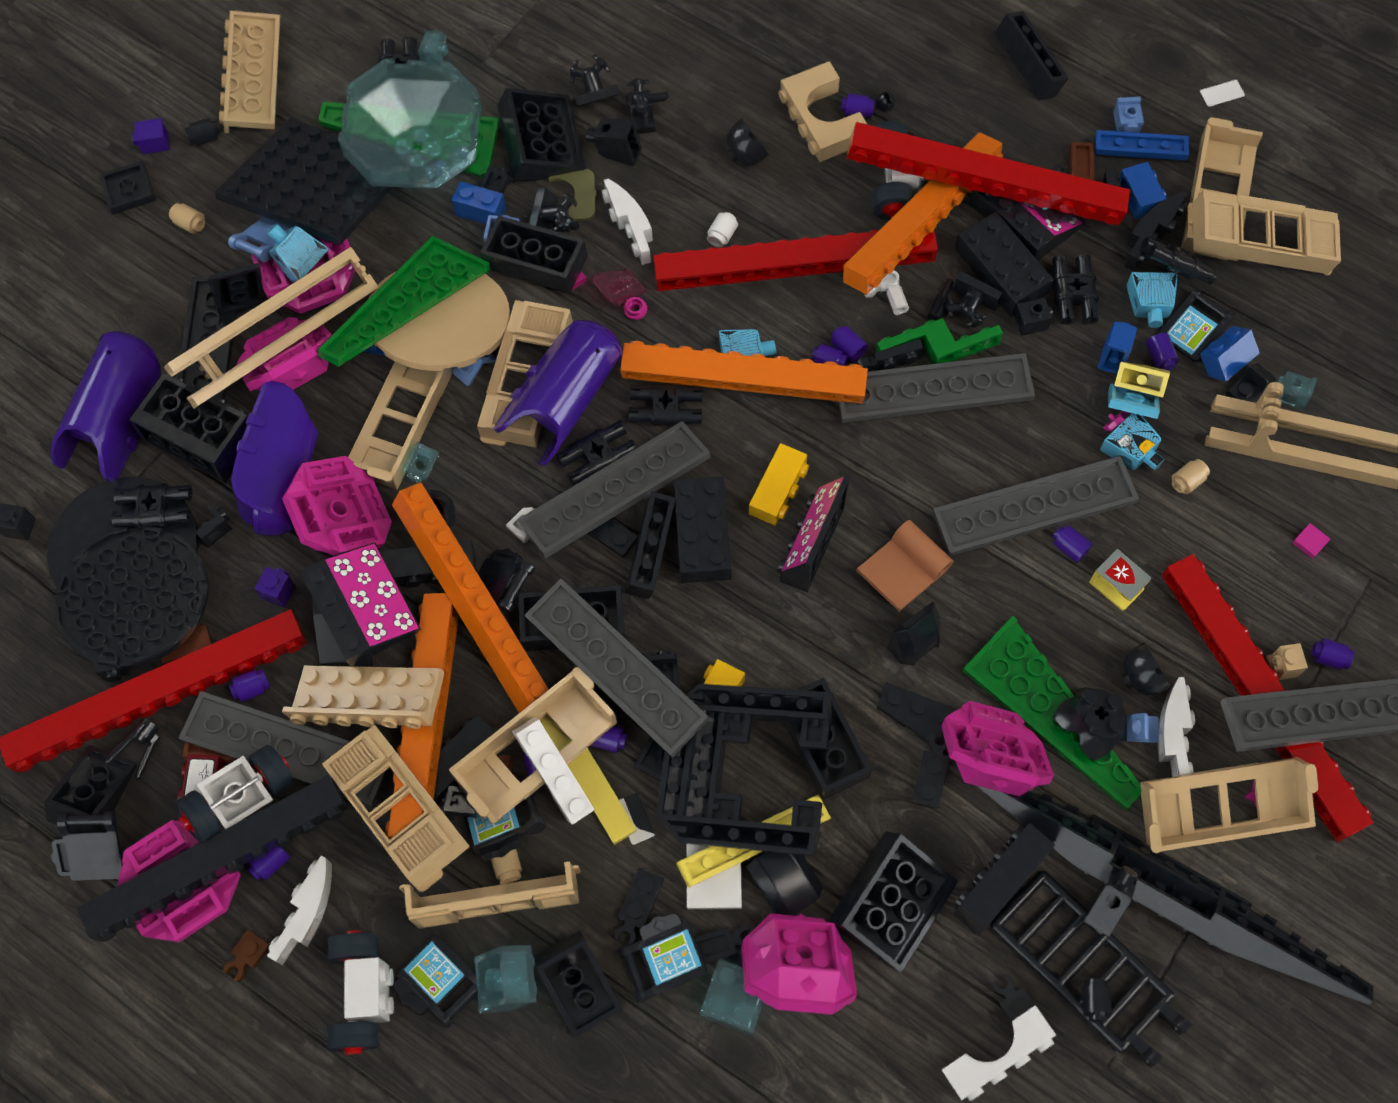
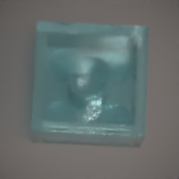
[475,945,537,1013]
[700,959,764,1036]

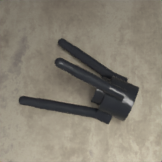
[105,717,160,780]

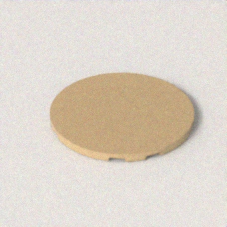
[369,272,510,371]

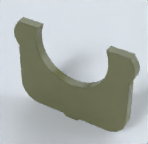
[549,169,597,224]

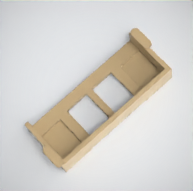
[1181,117,1263,261]
[1188,190,1341,275]
[477,300,573,448]
[340,362,454,490]
[449,667,617,825]
[322,725,470,892]
[1140,757,1318,853]
[399,861,580,929]

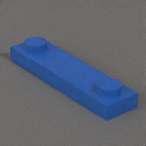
[1095,130,1189,160]

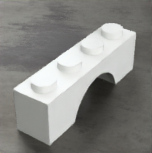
[512,717,595,825]
[942,1005,1056,1101]

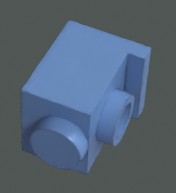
[1113,97,1144,133]

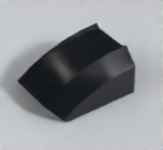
[888,602,941,665]
[746,852,823,916]

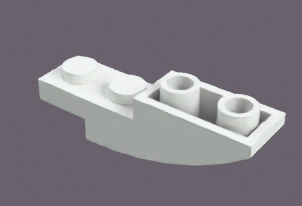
[602,179,653,265]
[1158,677,1195,777]
[267,855,332,965]

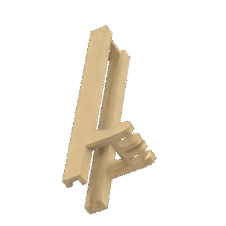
[164,247,379,408]
[1204,382,1398,489]

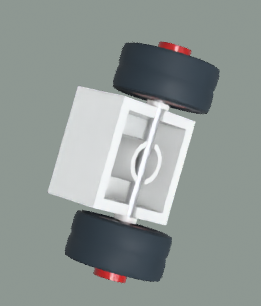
[872,121,923,220]
[175,745,293,843]
[327,930,394,1055]

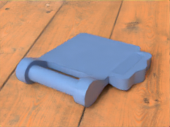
[228,217,310,262]

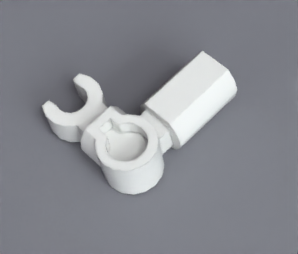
[865,270,909,315]

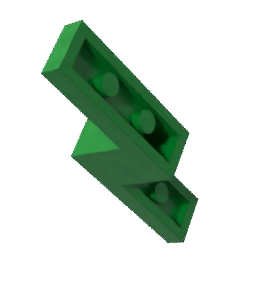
[876,318,1003,364]

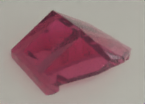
[592,268,647,308]

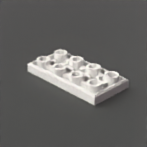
[687,844,742,910]

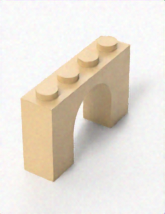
[779,61,867,162]

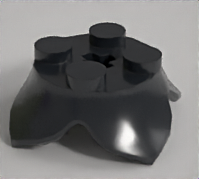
[1052,687,1127,761]

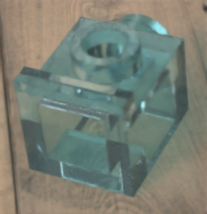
[419,30,448,69]
[1277,371,1318,409]
[404,442,439,483]

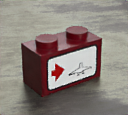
[177,754,226,800]

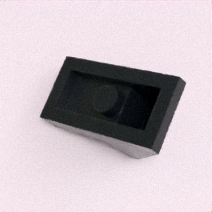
[1225,363,1276,402]

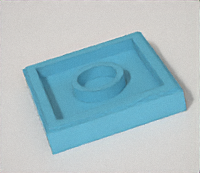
[1108,383,1160,419]

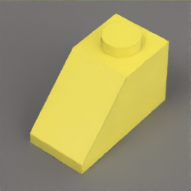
[1114,362,1170,397]

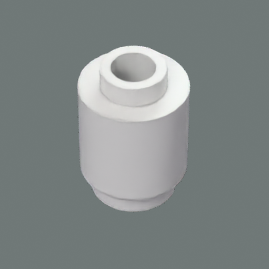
[707,212,738,248]

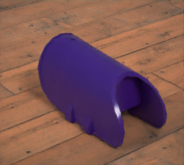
[493,320,623,467]
[51,331,161,482]
[231,381,319,536]

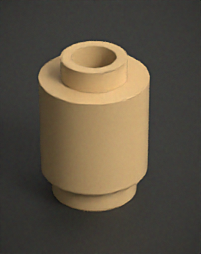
[169,203,205,234]
[1172,459,1210,494]
[491,849,522,884]

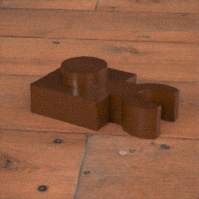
[222,930,270,983]

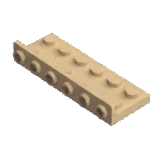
[219,11,280,133]
[282,666,445,729]

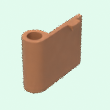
[856,520,954,612]

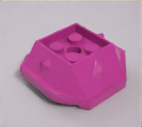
[251,234,356,314]
[236,317,332,392]
[282,456,392,556]
[941,701,1054,796]
[117,820,241,943]
[741,913,857,1015]

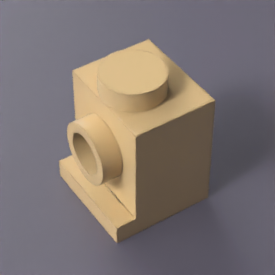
[1266,643,1308,680]

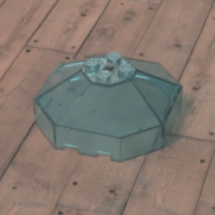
[338,59,482,189]

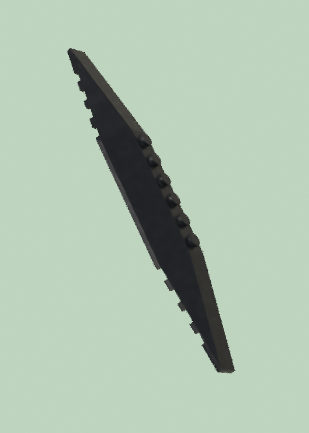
[977,786,1374,1005]

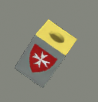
[1089,549,1151,611]

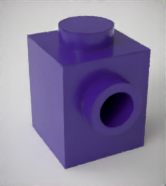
[132,118,170,154]
[254,567,296,608]

